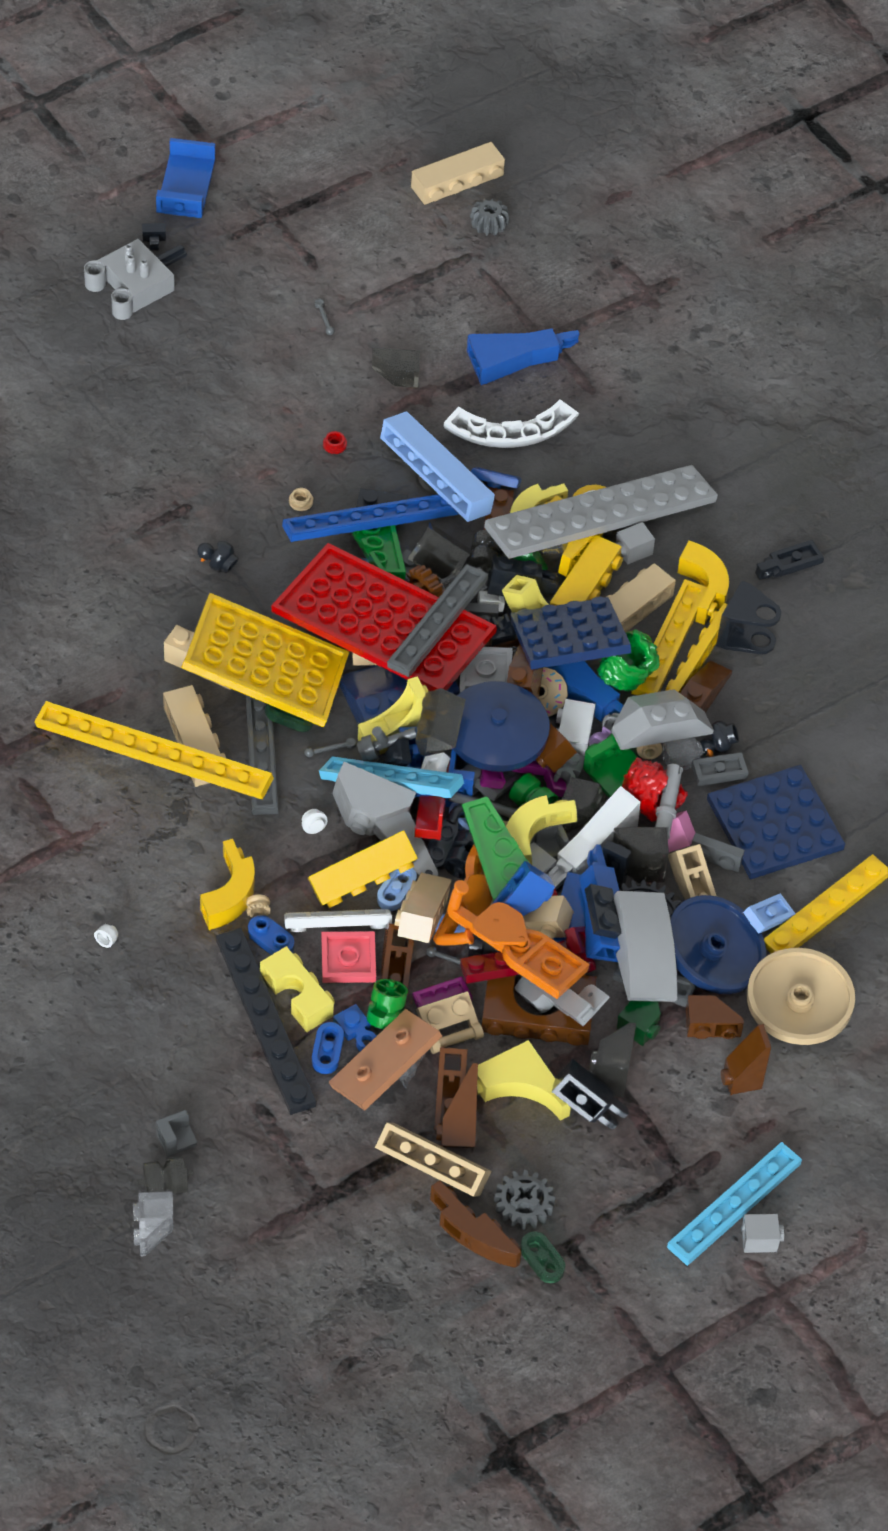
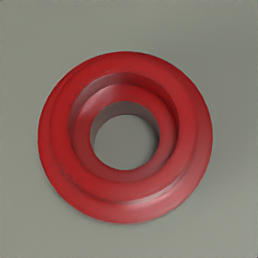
[323,431,347,454]

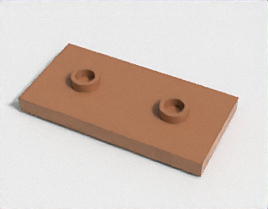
[329,1009,442,1111]

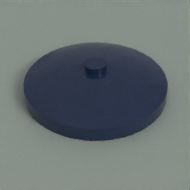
[445,681,550,772]
[670,895,766,994]

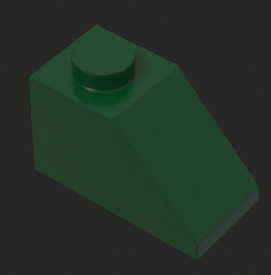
[616,1001,661,1046]

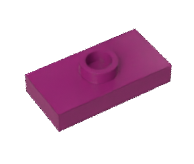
[412,976,473,1008]

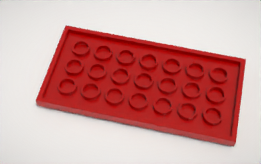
[271,543,496,695]

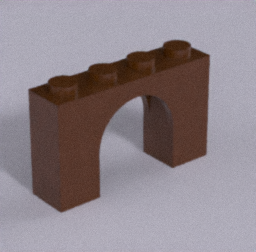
[482,975,597,1046]

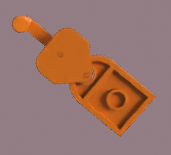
[433,845,492,946]
[447,880,590,999]

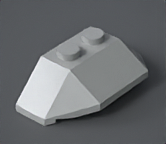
[611,689,714,750]

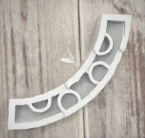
[444,400,579,448]

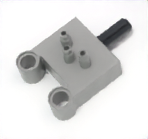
[84,239,187,320]

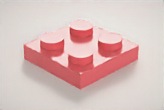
[321,931,376,983]

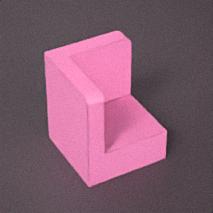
[655,810,695,853]

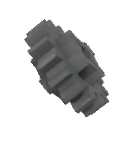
[494,1170,555,1230]

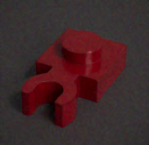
[565,926,596,973]

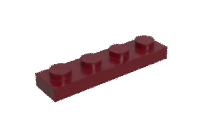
[460,941,568,984]

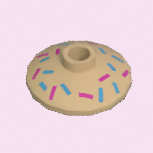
[539,667,568,717]

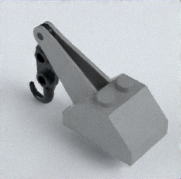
[332,762,463,880]

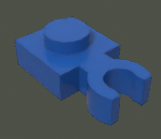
[333,1004,376,1052]

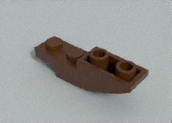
[430,1180,521,1268]

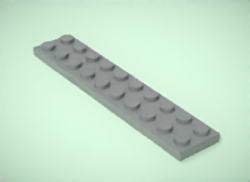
[484,465,718,559]

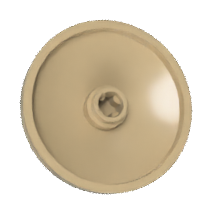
[747,948,855,1045]

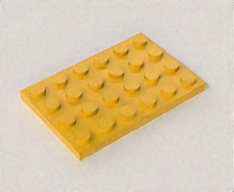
[181,593,349,727]

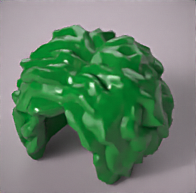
[597,629,660,692]

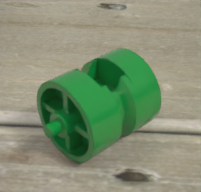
[509,773,558,807]
[366,979,408,1029]

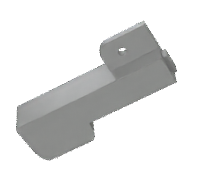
[515,977,610,1026]

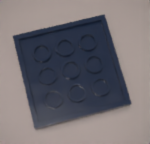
[510,597,631,670]
[707,765,845,880]

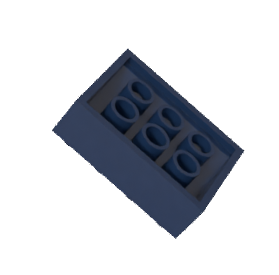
[339,665,460,724]

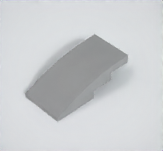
[613,891,677,1002]

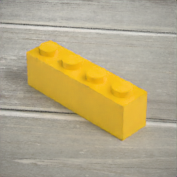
[550,535,623,606]
[308,830,418,908]

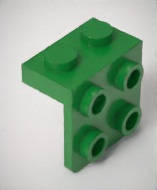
[583,733,637,798]

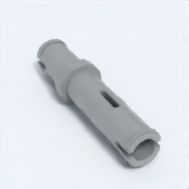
[653,764,683,840]

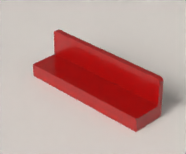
[414,757,451,840]

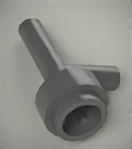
[357,726,418,762]

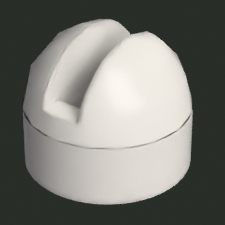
[94,924,118,948]

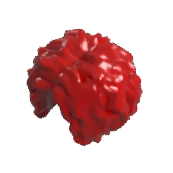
[622,757,688,822]

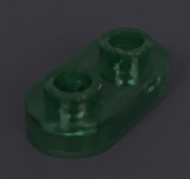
[264,704,314,732]
[520,1232,565,1283]

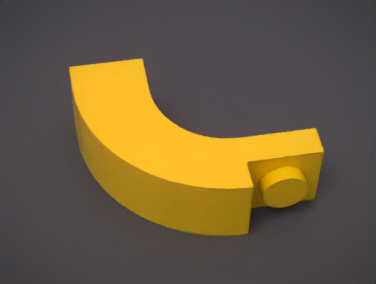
[677,541,729,625]
[200,839,255,930]

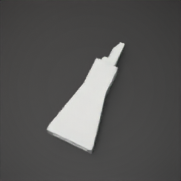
[547,787,640,890]

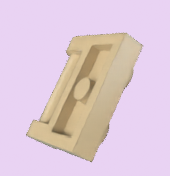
[416,991,484,1054]

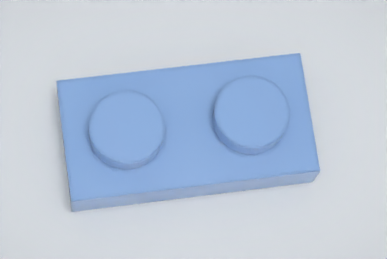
[743,893,795,933]

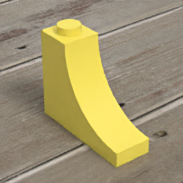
[477,1040,571,1121]

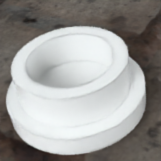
[302,809,328,834]

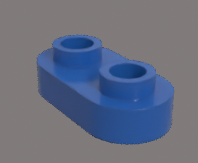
[248,915,294,955]
[312,1022,344,1074]

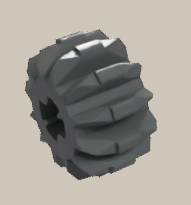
[470,198,509,236]

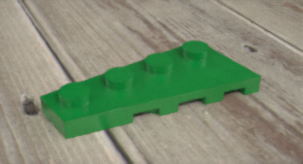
[351,525,406,580]
[462,796,529,901]

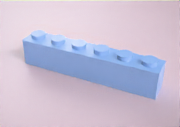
[380,411,495,522]

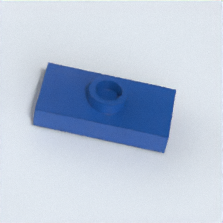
[471,467,522,489]

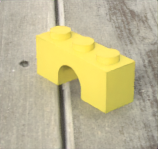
[260,946,335,1032]

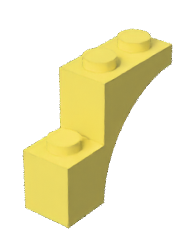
[358,676,430,755]

